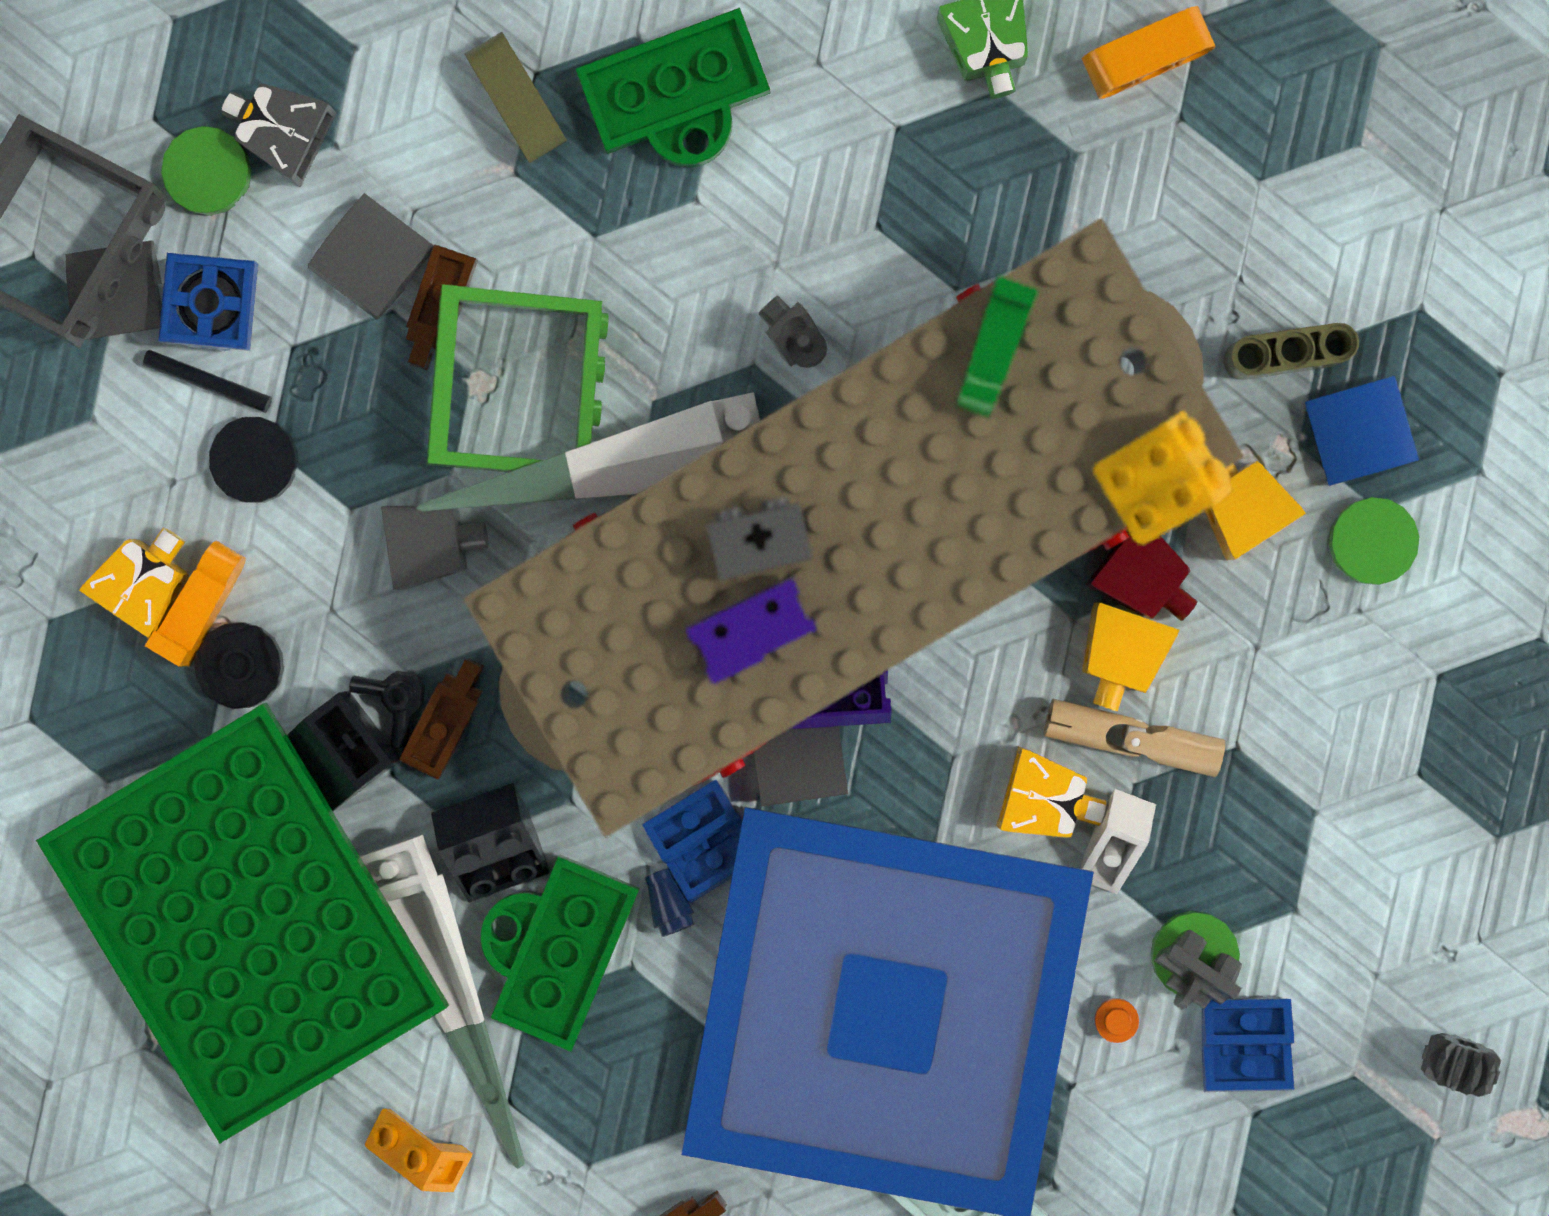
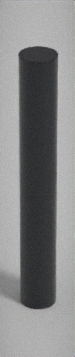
[143,350,272,413]

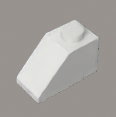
[1079,789,1156,894]

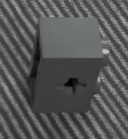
[707,497,812,581]

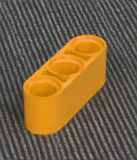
[1081,6,1216,99]

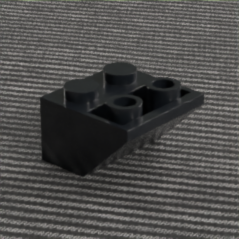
[287,691,400,812]
[431,783,550,903]

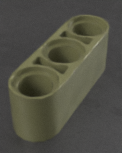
[465,32,567,164]
[1224,323,1359,380]

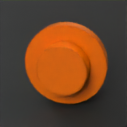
[1095,998,1139,1043]

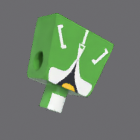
[937,0,1028,99]

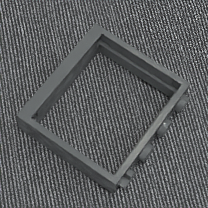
[0,114,168,349]

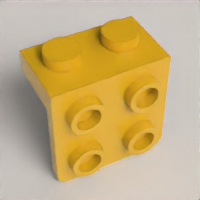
[1093,410,1232,544]

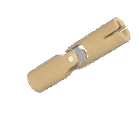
[1044,699,1225,777]

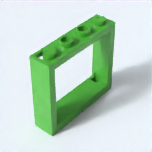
[426,284,609,472]

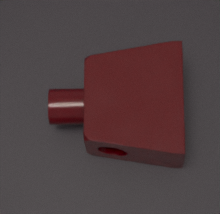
[1085,530,1198,621]

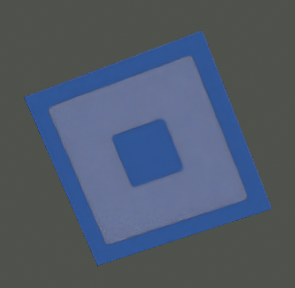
[681,807,1094,1216]

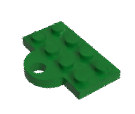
[576,7,771,168]
[480,855,640,1052]

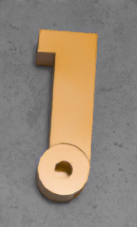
[145,540,246,667]

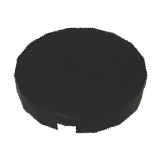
[209,417,298,503]
[194,622,284,709]

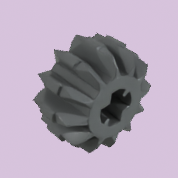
[1421,1033,1501,1097]

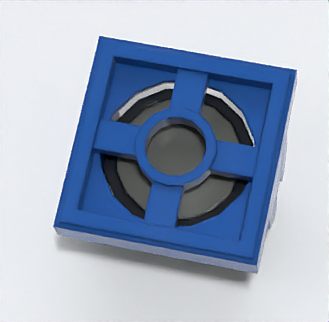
[158,253,258,351]

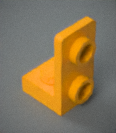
[365,1108,473,1192]

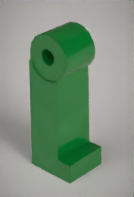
[956,275,1039,418]

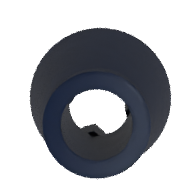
[645,868,695,937]

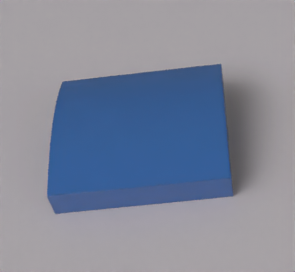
[1305,376,1420,486]
[642,779,742,903]
[1201,999,1295,1092]

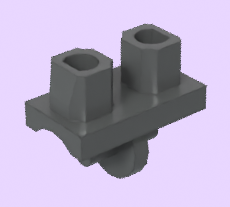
[758,295,827,368]
[1154,930,1242,1010]

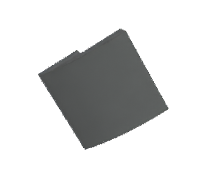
[308,193,434,320]
[66,240,162,340]
[754,726,848,807]

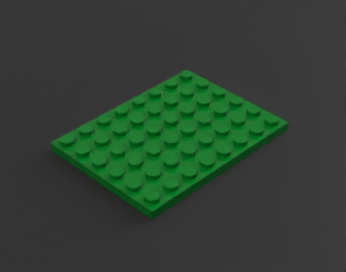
[36,702,449,1144]

